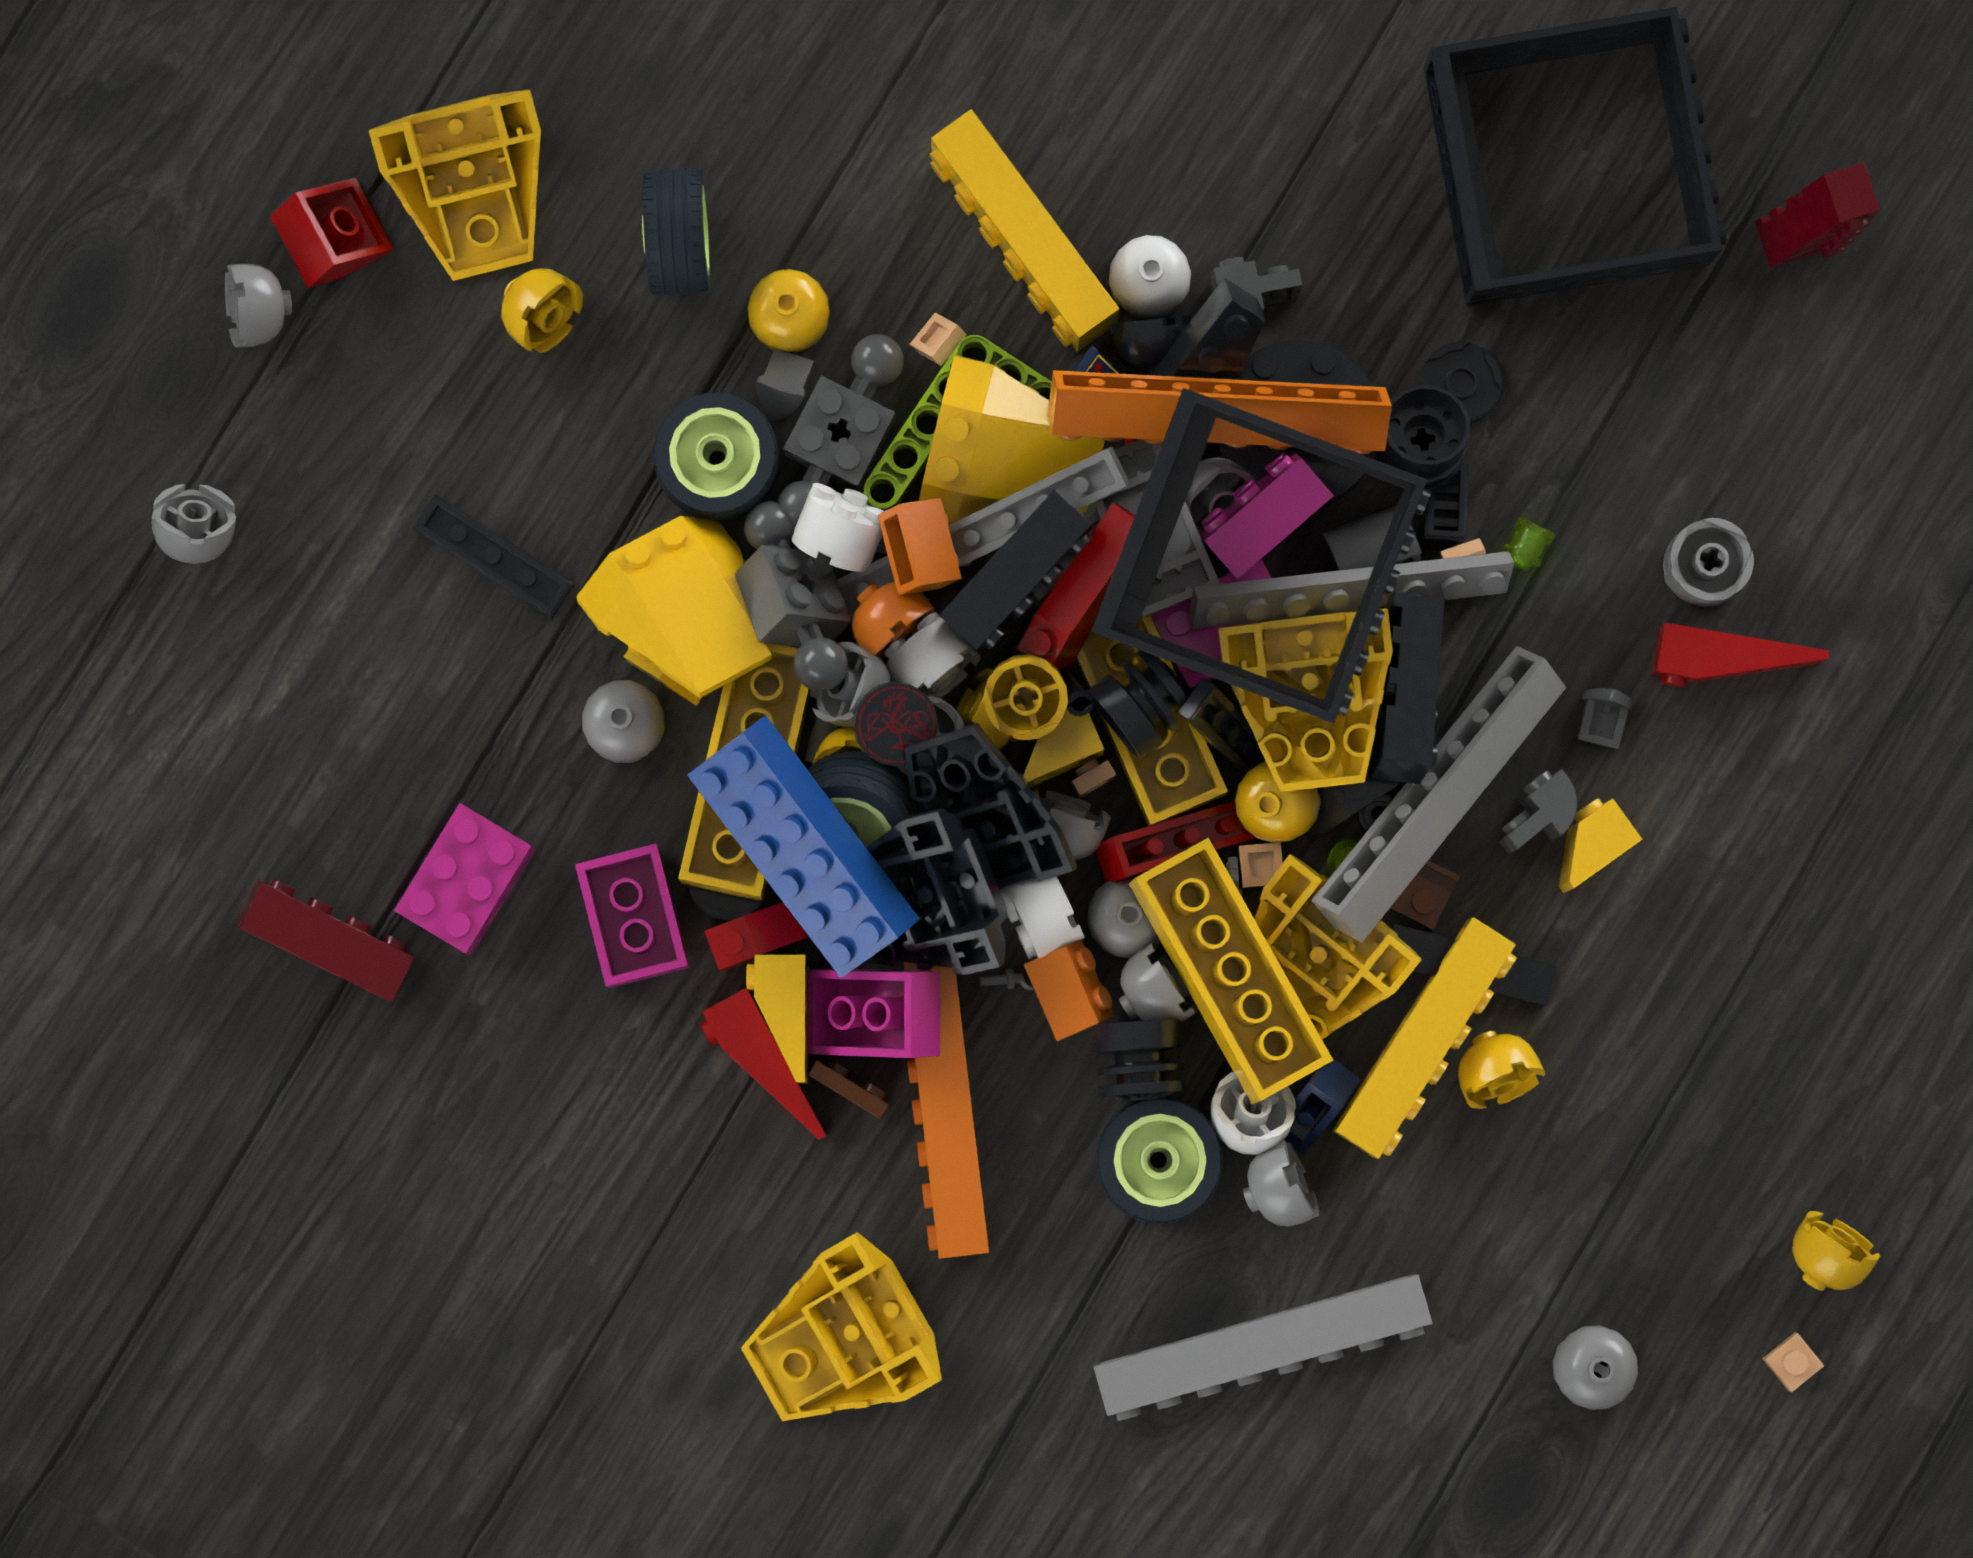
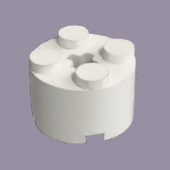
[792,483,884,572]
[884,612,981,699]
[1000,876,1084,959]

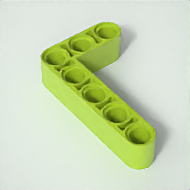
[864,335,1052,510]

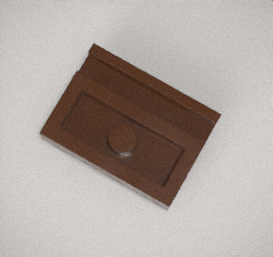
[1389,860,1460,931]
[808,1059,890,1120]

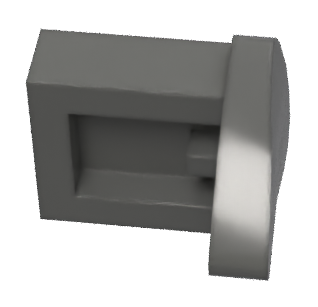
[756,349,814,421]
[1576,688,1633,751]

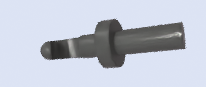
[979,968,1034,991]

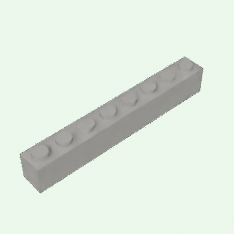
[1311,646,1566,942]
[1093,1274,1433,1421]

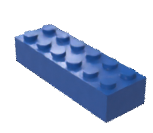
[687,715,920,978]

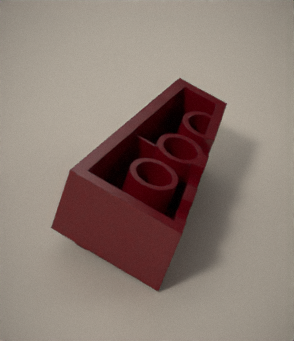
[1755,162,1880,268]
[235,879,414,1002]

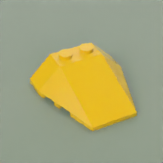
[369,89,541,281]
[919,355,1105,524]
[576,516,772,698]
[741,1232,942,1421]

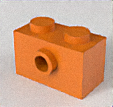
[877,498,962,595]
[1024,940,1115,1041]

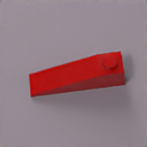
[1017,503,1135,669]
[1651,623,1830,688]
[1096,801,1256,882]
[705,902,811,972]
[700,988,827,1140]

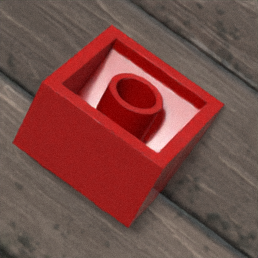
[270,178,394,288]

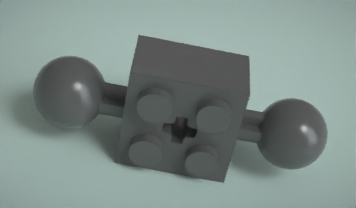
[776,334,904,528]
[735,501,852,691]

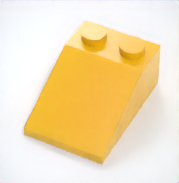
[746,955,809,1084]

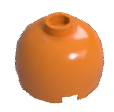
[851,582,935,658]

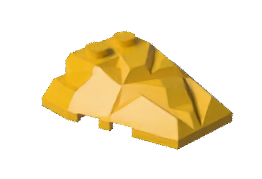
[1219,608,1393,792]
[1254,854,1422,1040]

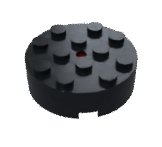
[1215,340,1377,509]

